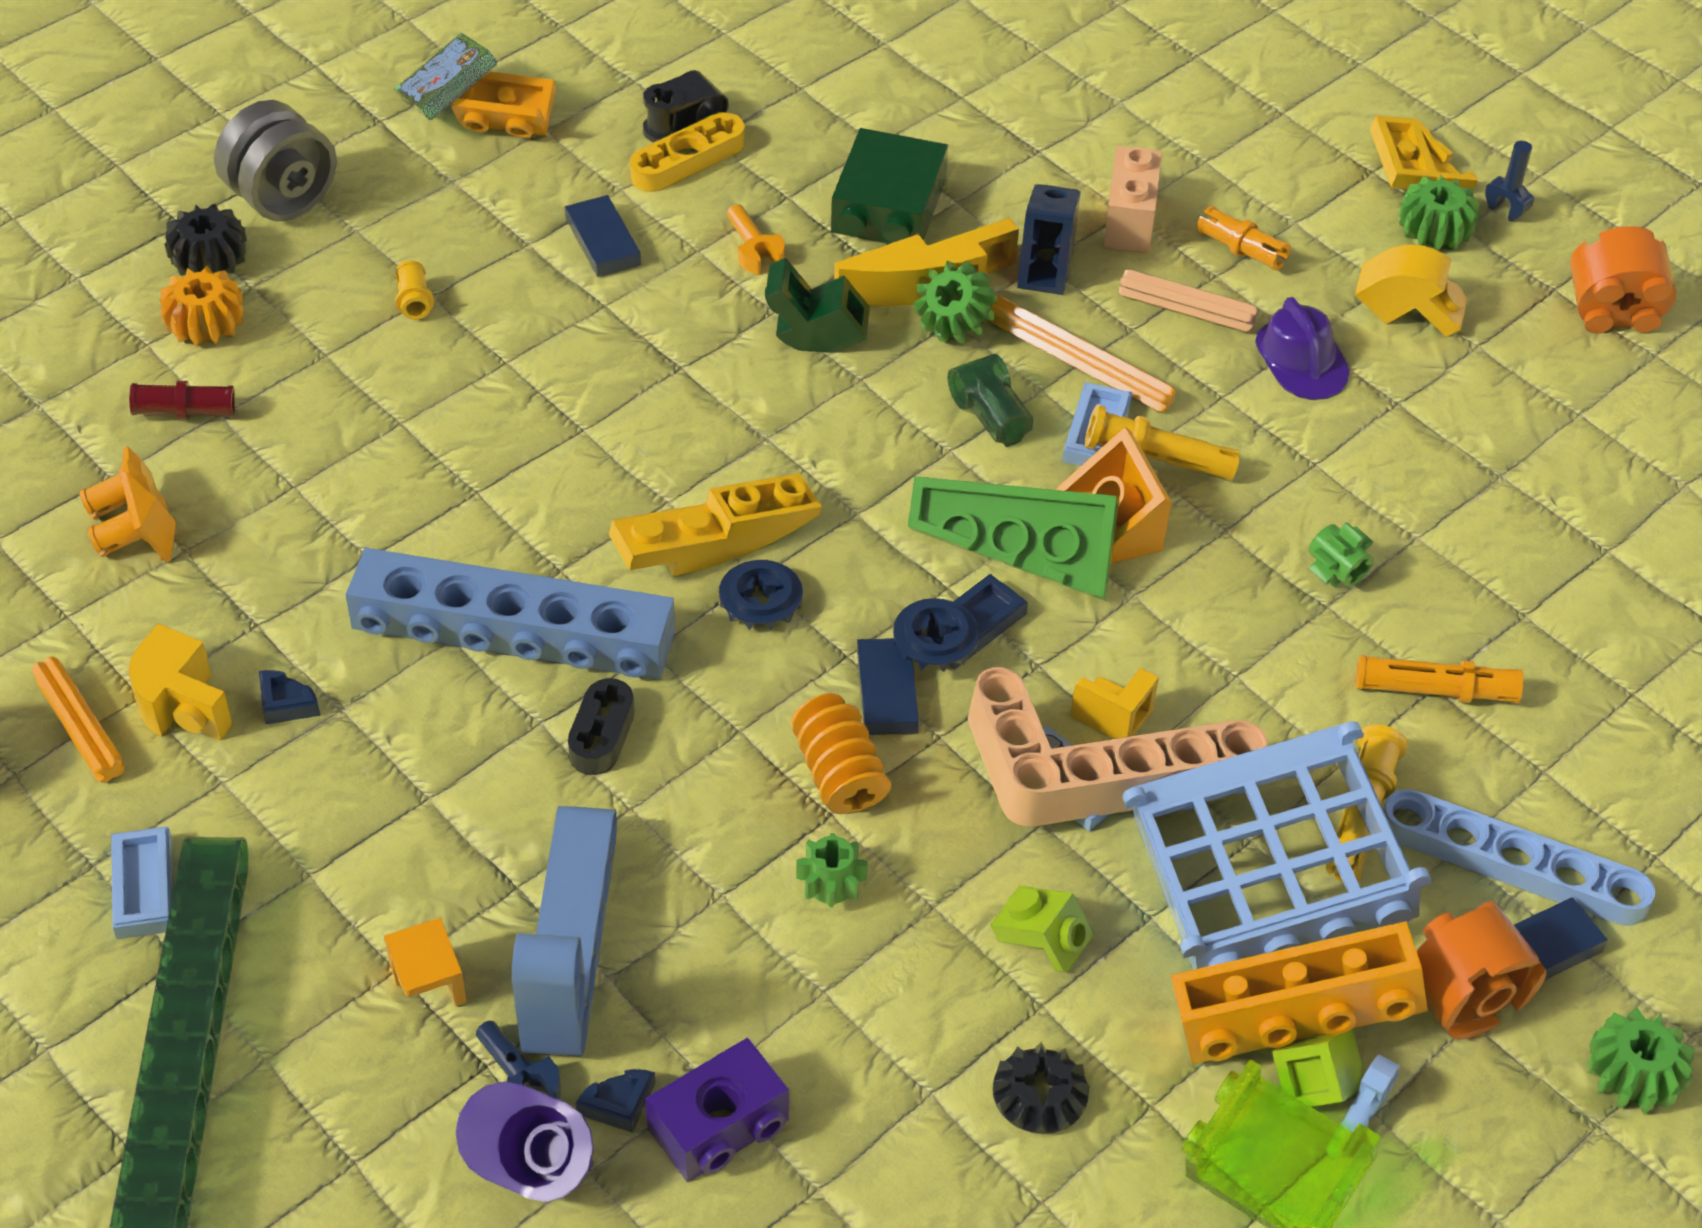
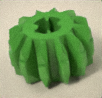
[1399,175,1480,250]
[914,260,997,344]
[1587,1007,1694,1115]

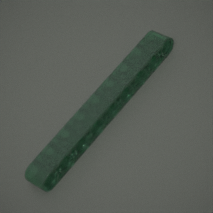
[109,837,249,1228]

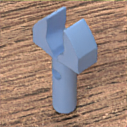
[1326,1054,1400,1164]

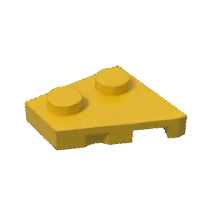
[1370,115,1478,190]

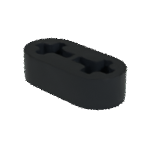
[568,678,635,775]

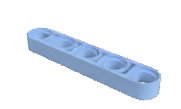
[1383,789,1655,926]

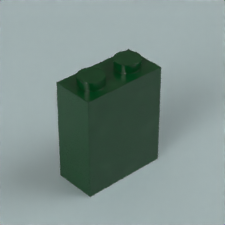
[831,128,948,244]

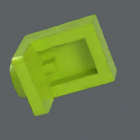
[990,885,1093,973]

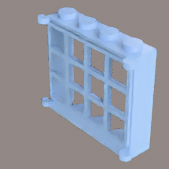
[1122,721,1432,970]

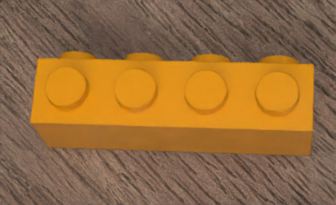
[1171,921,1428,1064]

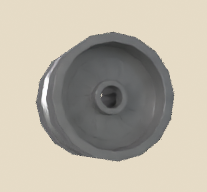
[213,99,337,222]

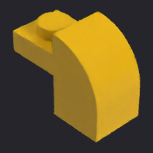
[1355,245,1468,337]
[129,623,233,741]

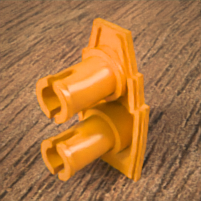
[80,446,176,563]

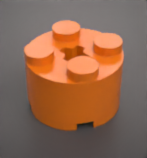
[1570,226,1676,333]
[1416,901,1546,1040]

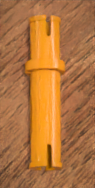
[1356,655,1523,704]

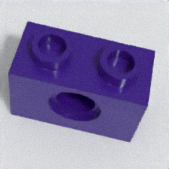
[645,1037,789,1183]

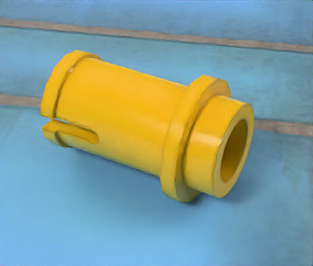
[395,260,434,320]

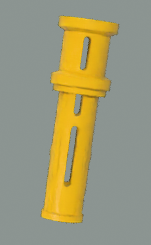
[1084,404,1240,481]
[1326,724,1408,882]

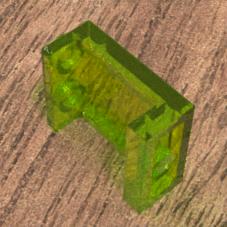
[1182,1059,1381,1228]

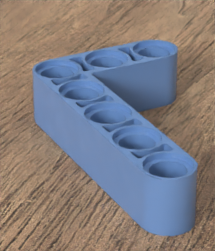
[512,806,617,1057]

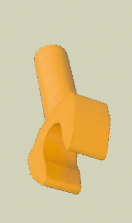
[727,204,785,275]

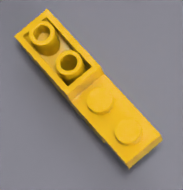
[834,218,1019,307]
[609,473,822,577]

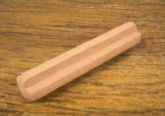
[1119,269,1257,332]

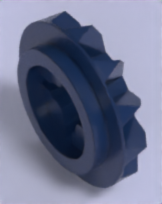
[719,560,803,630]
[893,598,979,672]

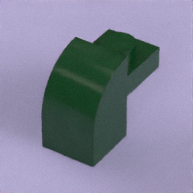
[765,257,870,353]

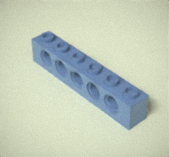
[345,548,675,680]

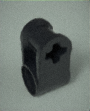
[643,70,729,143]

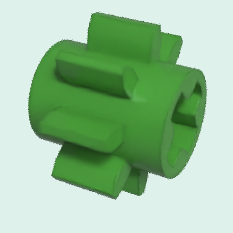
[1309,522,1373,588]
[796,833,868,907]

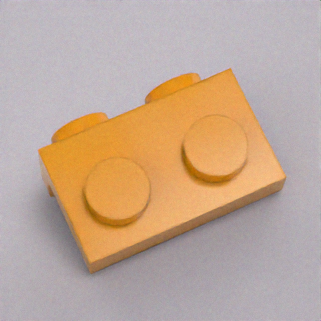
[451,68,557,138]

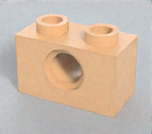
[1103,146,1162,253]

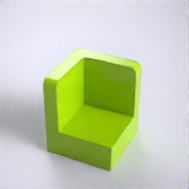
[1272,1028,1365,1111]

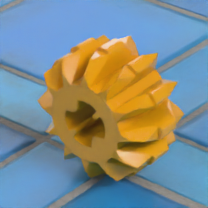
[160,266,244,347]

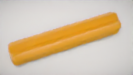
[32,657,125,783]

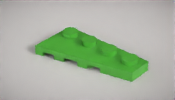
[908,476,1119,601]

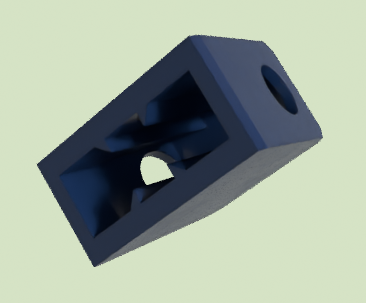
[1017,184,1081,295]

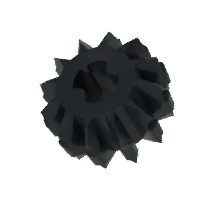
[164,203,247,276]

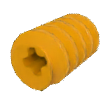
[791,692,891,814]

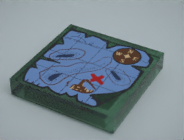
[394,32,498,120]

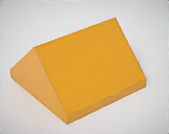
[1055,427,1171,564]

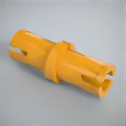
[1197,206,1291,271]

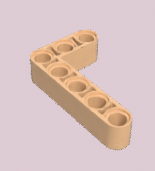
[968,667,1268,827]

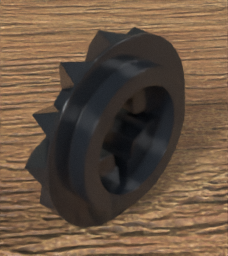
[992,1042,1090,1134]

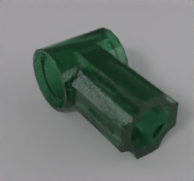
[947,354,1034,447]

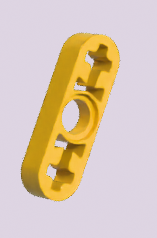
[630,113,745,192]

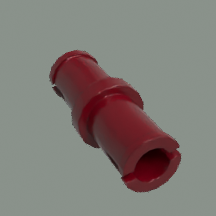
[129,380,235,420]

